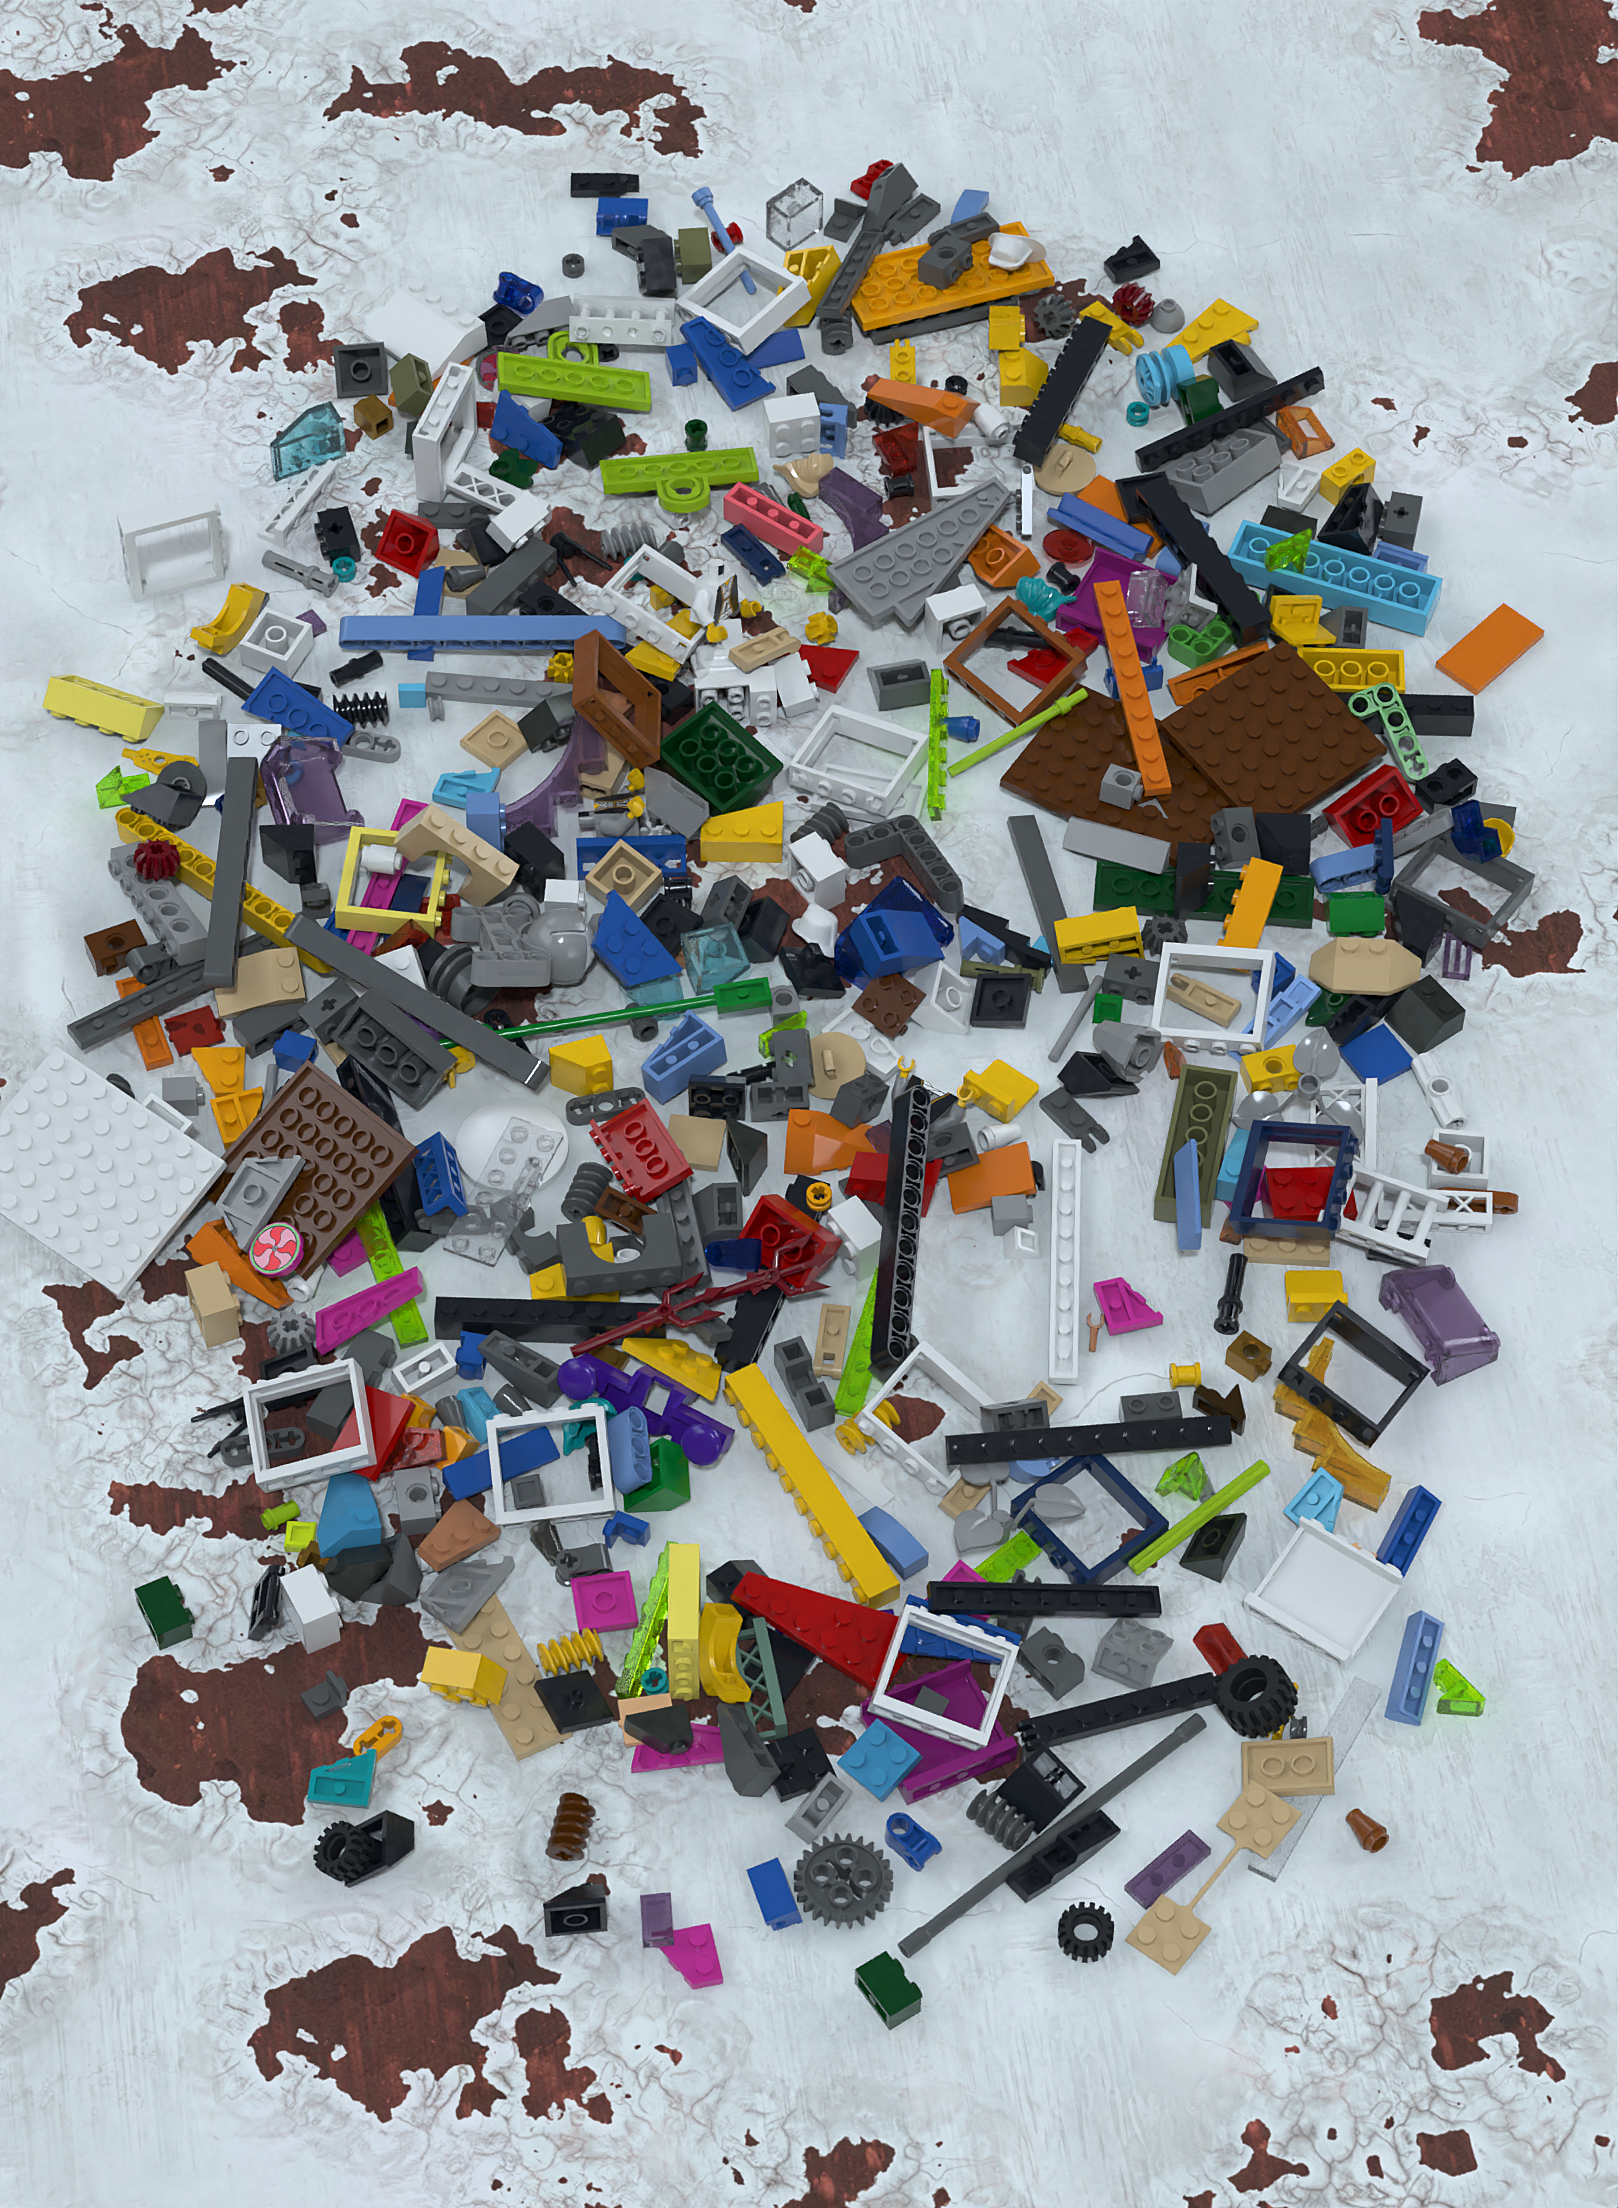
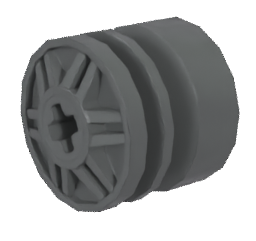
[428,943,500,1017]

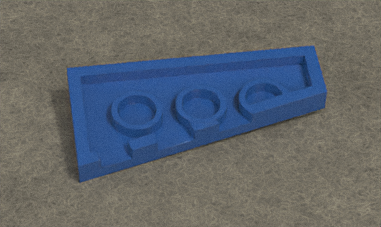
[679,316,777,411]
[241,666,356,750]
[898,1594,1022,1665]

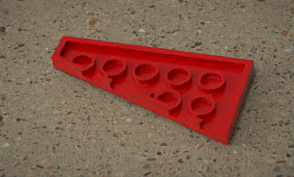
[730,1571,909,1692]

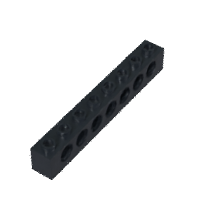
[518,580,694,726]

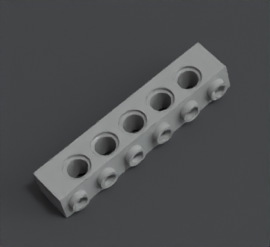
[108,841,208,966]

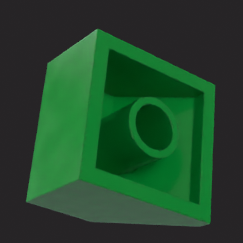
[1323,891,1385,937]
[623,1437,690,1513]

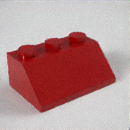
[1321,764,1424,849]
[735,1194,843,1288]

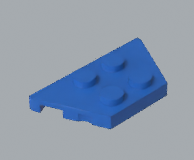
[590,889,683,987]

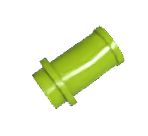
[260,1499,301,1531]

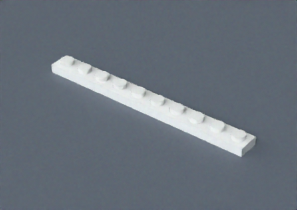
[1048,1139,1081,1385]

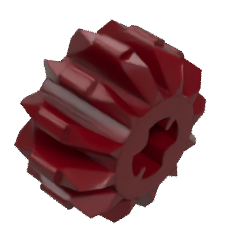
[1111,282,1156,326]
[133,838,180,882]

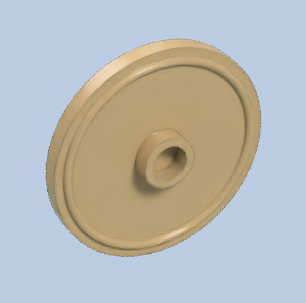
[1032,444,1096,496]
[808,1032,866,1100]

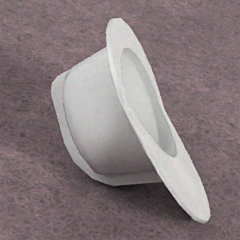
[988,232,1047,271]
[792,903,849,959]

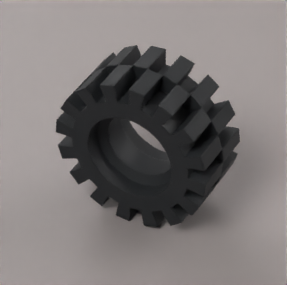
[313,1821,372,1882]
[1058,1901,1114,1963]

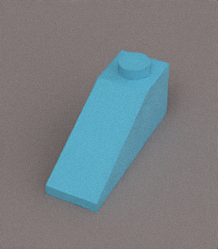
[1216,1128,1250,1202]

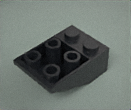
[541,402,627,468]

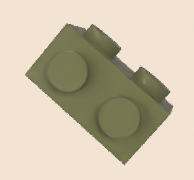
[673,227,712,283]
[389,353,434,417]

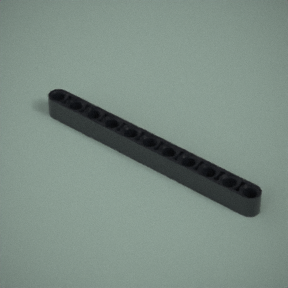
[870,1085,931,1371]

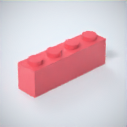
[723,482,823,565]

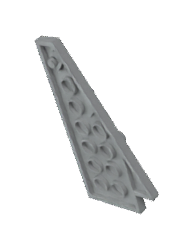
[826,476,1011,627]

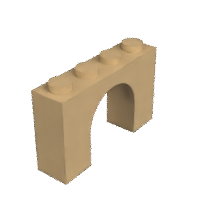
[391,803,520,907]

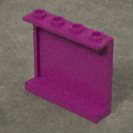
[1055,547,1178,664]
[860,1659,1018,1806]

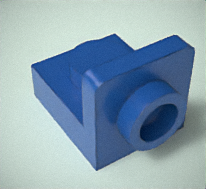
[602,1510,650,1549]

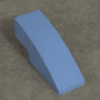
[857,1506,929,1580]

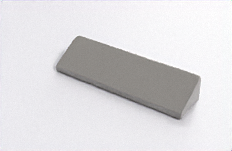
[1063,816,1171,874]

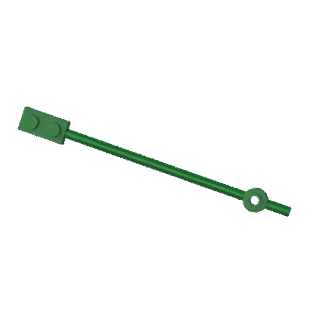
[439,977,773,1049]

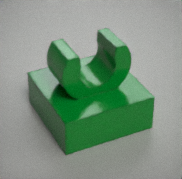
[1092,993,1124,1023]

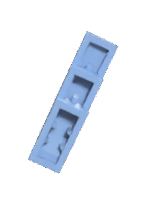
[1226,973,1323,1063]

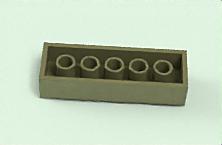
[1154,1064,1238,1228]

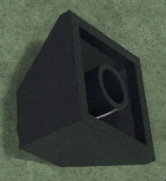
[1255,812,1311,875]
[1391,889,1446,969]
[1057,1051,1140,1096]
[344,1810,415,1888]
[543,1882,607,1937]

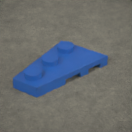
[490,389,563,469]

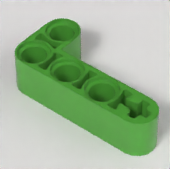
[1168,589,1260,669]
[1347,682,1429,784]

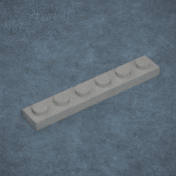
[425,671,573,708]

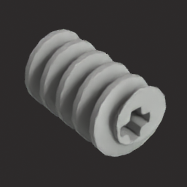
[600,521,657,563]

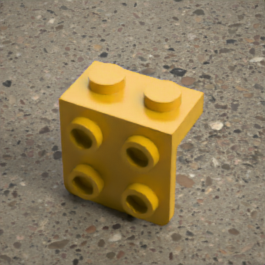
[1269,595,1337,647]
[963,1059,1039,1124]
[1284,1270,1348,1322]

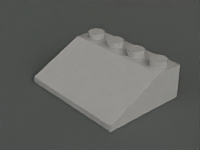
[1153,427,1283,514]

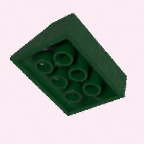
[655,700,784,817]

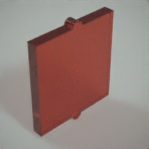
[164,1005,225,1057]

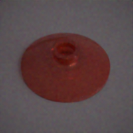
[1043,529,1095,564]

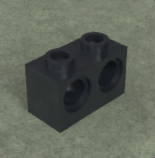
[1414,758,1478,815]

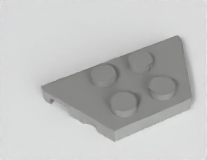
[215,1155,306,1254]
[420,1556,515,1634]

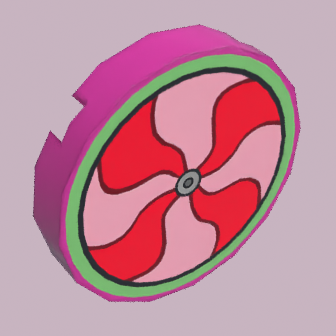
[249,1222,305,1278]

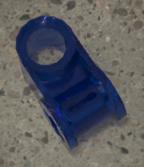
[492,272,544,314]
[705,1238,762,1269]

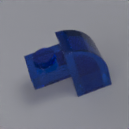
[1450,799,1503,864]

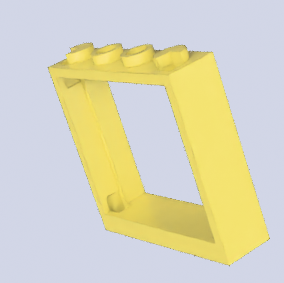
[335,826,453,939]
[668,1544,701,1701]

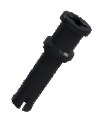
[983,626,1065,651]
[1214,1253,1248,1335]

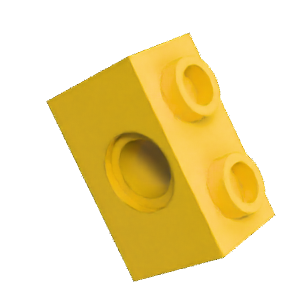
[1319,447,1376,507]
[1240,1044,1303,1094]

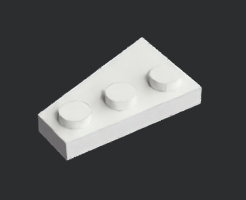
[820,1003,901,1082]

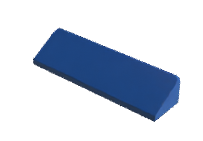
[701,328,805,381]
[407,566,446,662]
[442,1426,560,1502]
[1376,1485,1442,1579]

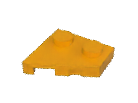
[191,1047,246,1098]
[210,1086,264,1150]

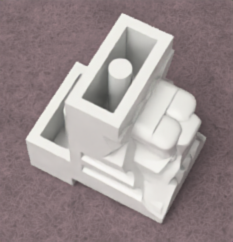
[690,618,777,726]

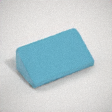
[456,1386,511,1445]

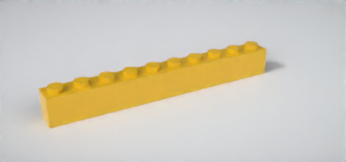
[722,1363,900,1609]

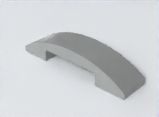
[199,720,227,809]

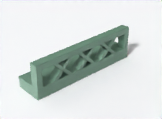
[736,1617,788,1741]

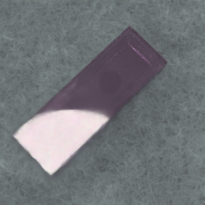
[1124,1829,1211,1910]

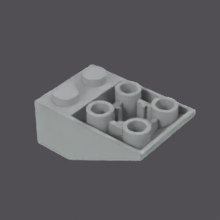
[644,766,709,839]

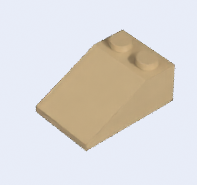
[214,947,305,1019]

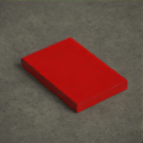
[330,1385,416,1482]

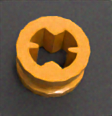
[806,1182,832,1211]

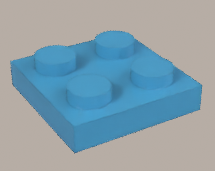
[837,1718,923,1803]

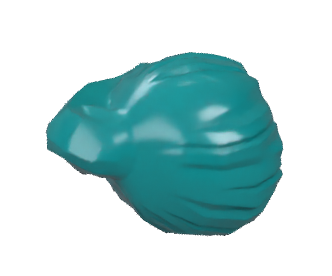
[1015,576,1077,623]
[562,1397,617,1456]

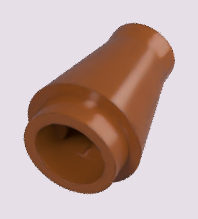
[1425,1139,1469,1174]
[1346,1808,1389,1853]

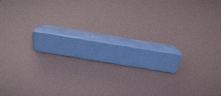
[1174,1139,1202,1250]
[1384,1610,1445,1726]

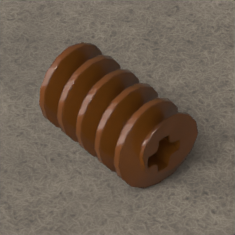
[545,1792,596,1861]

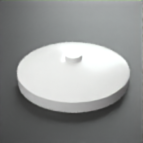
[455,1099,569,1198]

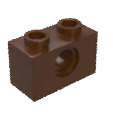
[84,919,147,977]
[594,1185,658,1242]

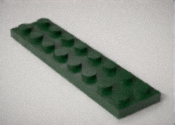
[1093,861,1315,928]

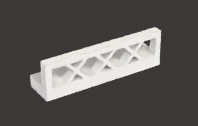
[257,460,339,549]
[446,462,552,526]
[1375,1189,1492,1234]

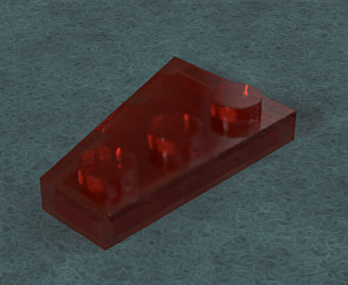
[367,1427,447,1481]

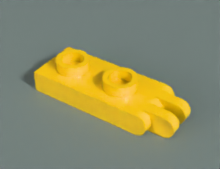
[889,339,916,384]

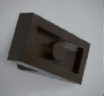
[1192,1384,1246,1436]

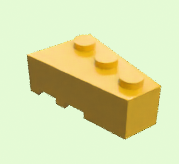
[776,245,842,327]
[700,800,784,863]
[1054,906,1145,964]
[529,1242,619,1302]

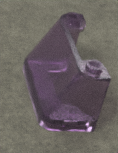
[260,736,365,846]
[1378,1264,1501,1387]

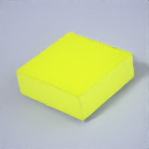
[284,1521,317,1552]

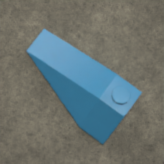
[316,1472,381,1558]

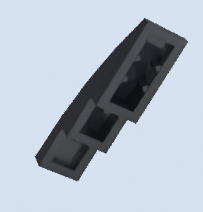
[956,904,1052,979]
[1323,985,1412,1046]
[1006,1809,1121,1903]

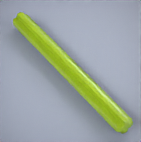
[1127,1460,1271,1575]

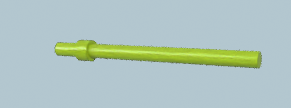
[947,688,1088,777]

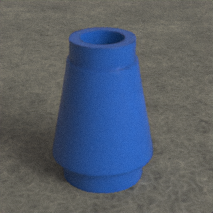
[939,716,980,742]

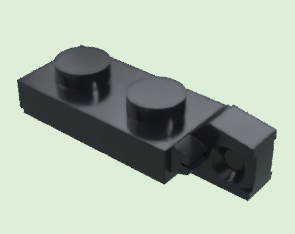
[570,173,640,198]

